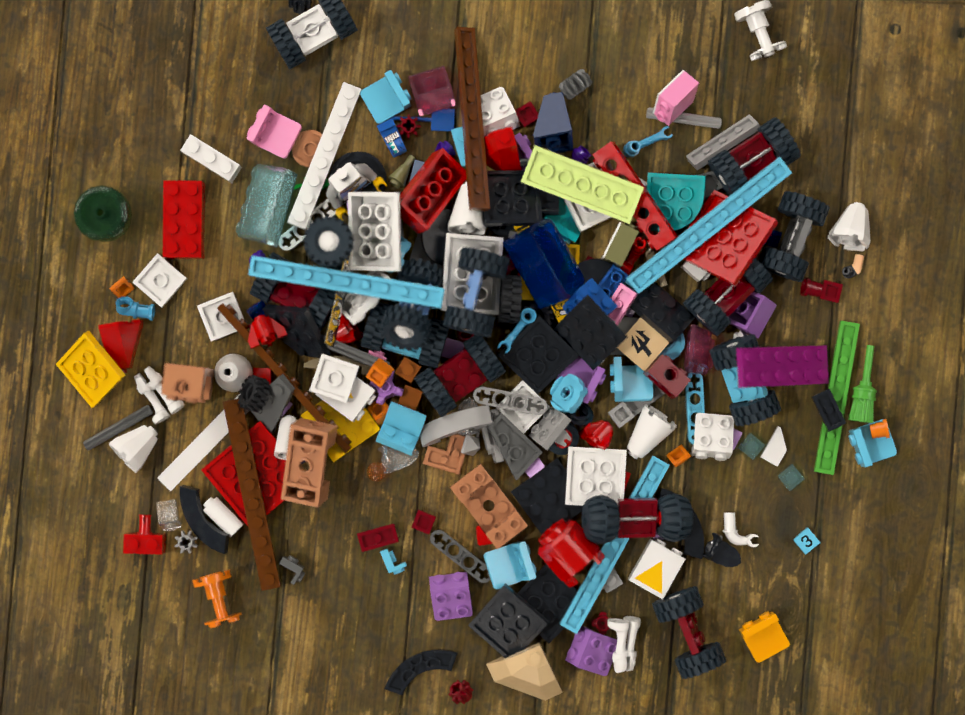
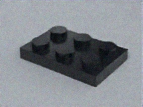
[630,281,696,344]

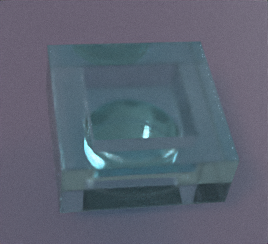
[738,433,765,460]
[777,464,804,491]

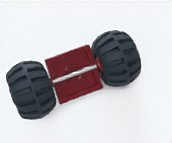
[582,493,693,544]

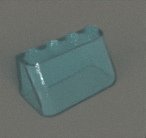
[236,164,298,248]

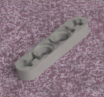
[473,387,547,415]

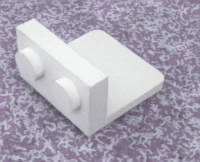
[481,87,520,137]
[691,413,734,461]

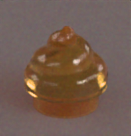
[367,462,386,481]

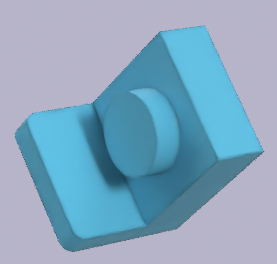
[380,548,407,575]

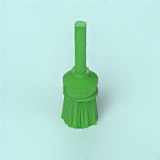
[848,345,877,423]

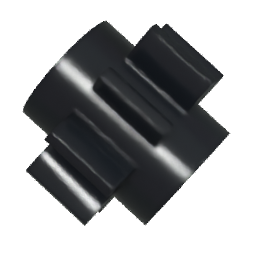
[288,0,312,14]

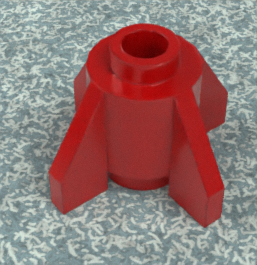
[336,314,363,343]
[248,315,287,349]
[578,420,613,450]

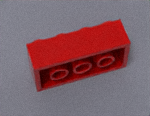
[400,148,467,234]
[163,180,205,259]

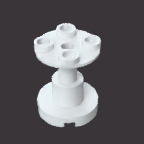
[734,0,788,61]

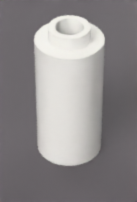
[274,415,297,460]
[203,497,244,538]

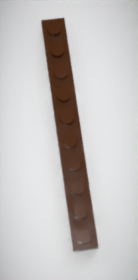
[454,27,490,211]
[217,303,352,453]
[223,399,281,591]

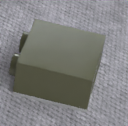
[601,222,639,268]

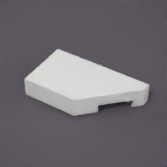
[760,426,787,467]

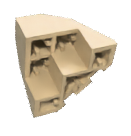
[486,643,563,701]

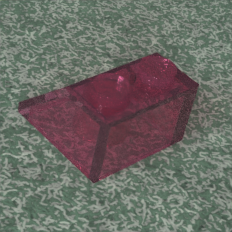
[408,66,456,116]
[684,324,715,375]

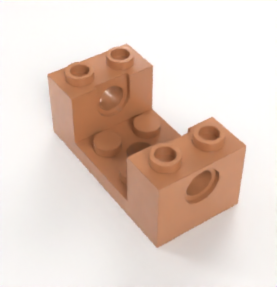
[161,363,215,403]
[281,418,337,507]
[450,463,528,549]

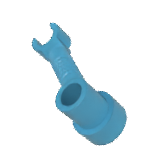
[623,126,673,158]
[497,308,536,354]

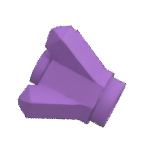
[369,370,404,405]

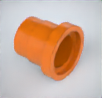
[869,419,890,439]

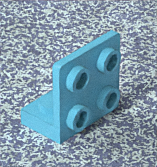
[376,402,427,456]

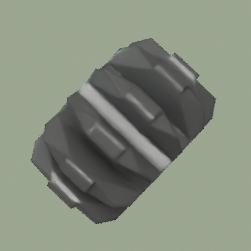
[559,69,592,100]

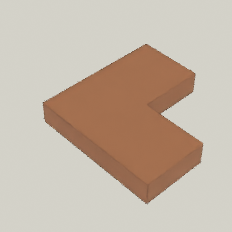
[423,434,465,475]

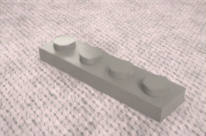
[686,114,760,170]

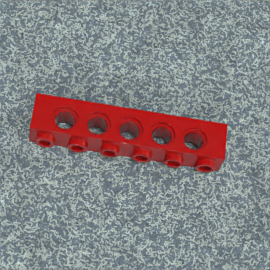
[592,141,678,251]

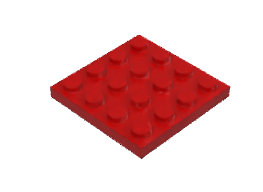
[683,190,778,286]
[201,421,286,526]

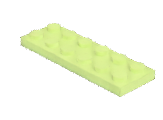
[521,145,644,224]

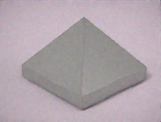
[461,434,480,456]

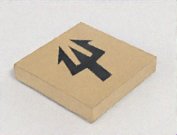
[617,317,670,372]

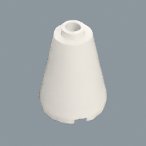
[448,182,486,236]
[214,354,253,392]
[627,404,677,459]

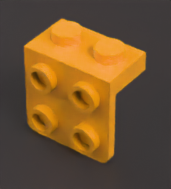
[739,611,790,663]

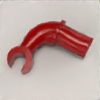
[620,237,646,275]

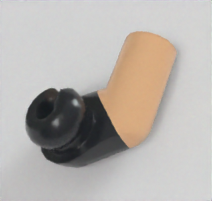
[842,254,865,278]

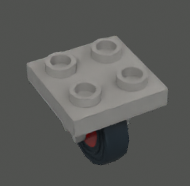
[529,406,579,455]

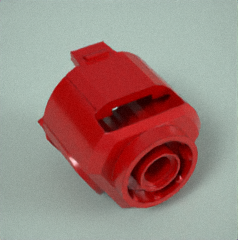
[538,519,605,588]

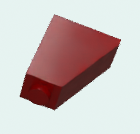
[484,126,522,170]
[98,319,144,373]

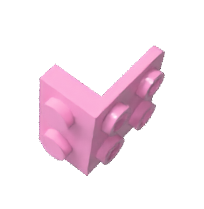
[246,105,302,159]

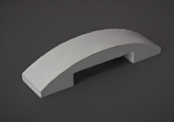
[608,371,672,428]
[420,405,494,447]

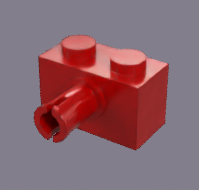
[123,514,166,555]

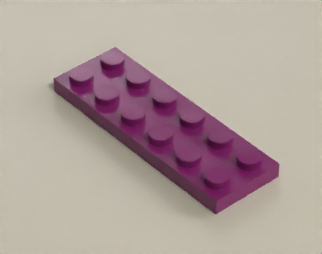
[736,345,829,388]

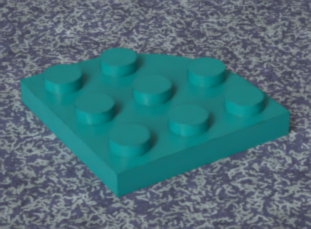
[645,173,706,231]

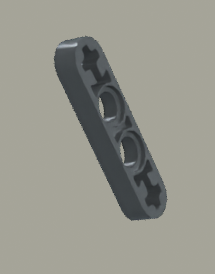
[430,529,491,583]

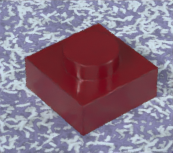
[515,101,539,128]
[819,280,843,303]
[411,509,436,535]

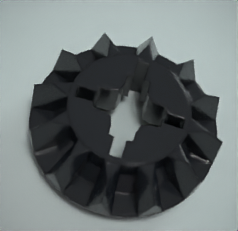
[563,402,594,428]

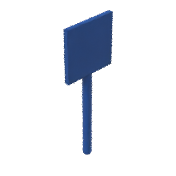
[390,108,455,132]

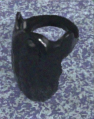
[702,533,741,567]

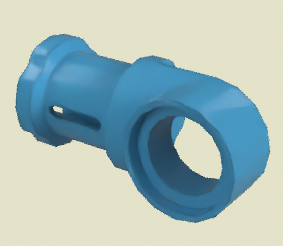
[116,296,155,321]

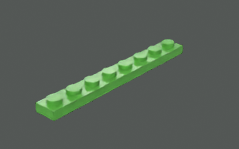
[814,321,860,475]

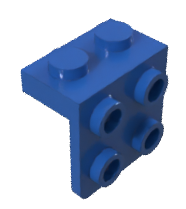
[562,278,618,315]

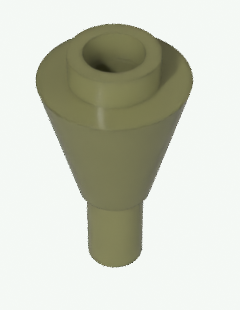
[388,155,416,189]

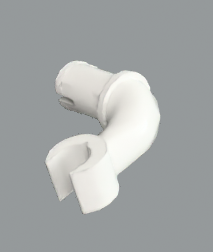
[723,512,759,547]

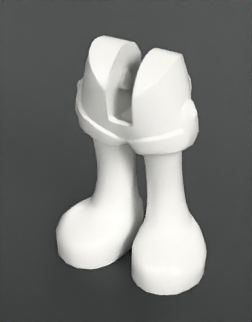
[134,366,185,425]
[607,616,641,673]

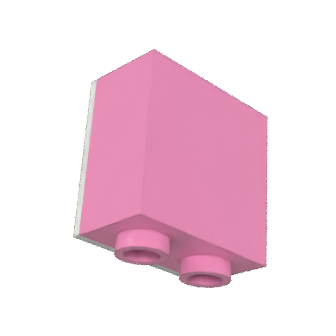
[653,70,699,126]

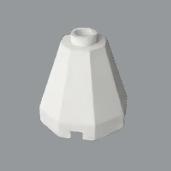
[828,202,871,252]
[109,425,158,473]

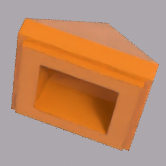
[109,276,135,298]
[666,444,691,467]

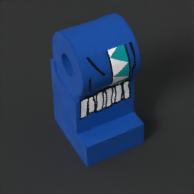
[377,118,407,158]

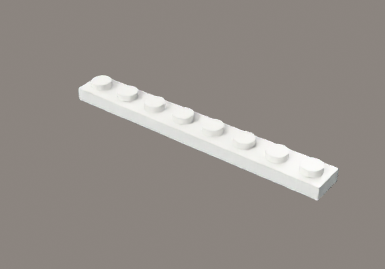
[287,82,361,230]

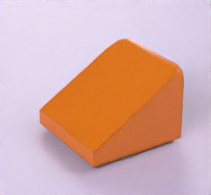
[365,358,394,388]
[366,400,389,426]

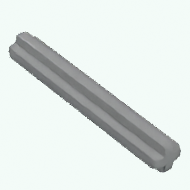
[646,108,722,129]

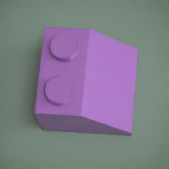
[728,291,777,338]

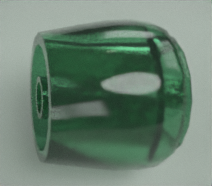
[73,185,132,243]

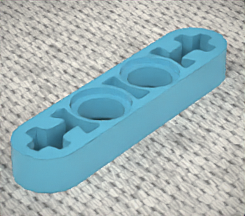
[685,371,705,445]

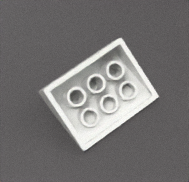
[348,191,401,271]
[441,233,503,315]

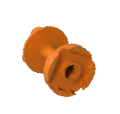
[192,569,242,628]

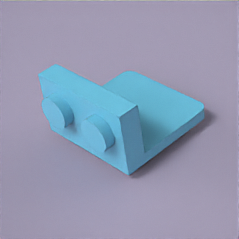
[360,70,412,124]
[610,357,653,402]
[848,419,897,467]
[484,541,536,589]

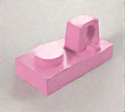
[608,283,638,326]

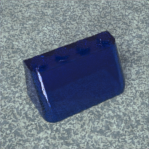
[502,218,584,309]

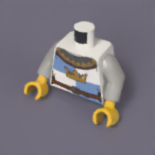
[326,162,387,221]

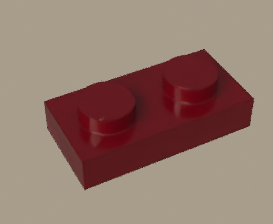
[357,523,399,552]

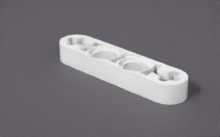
[278,199,336,251]

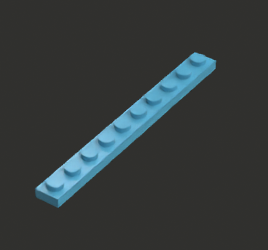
[626,157,792,294]
[248,256,445,309]
[560,456,670,634]

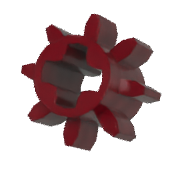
[397,114,421,139]
[448,680,473,705]

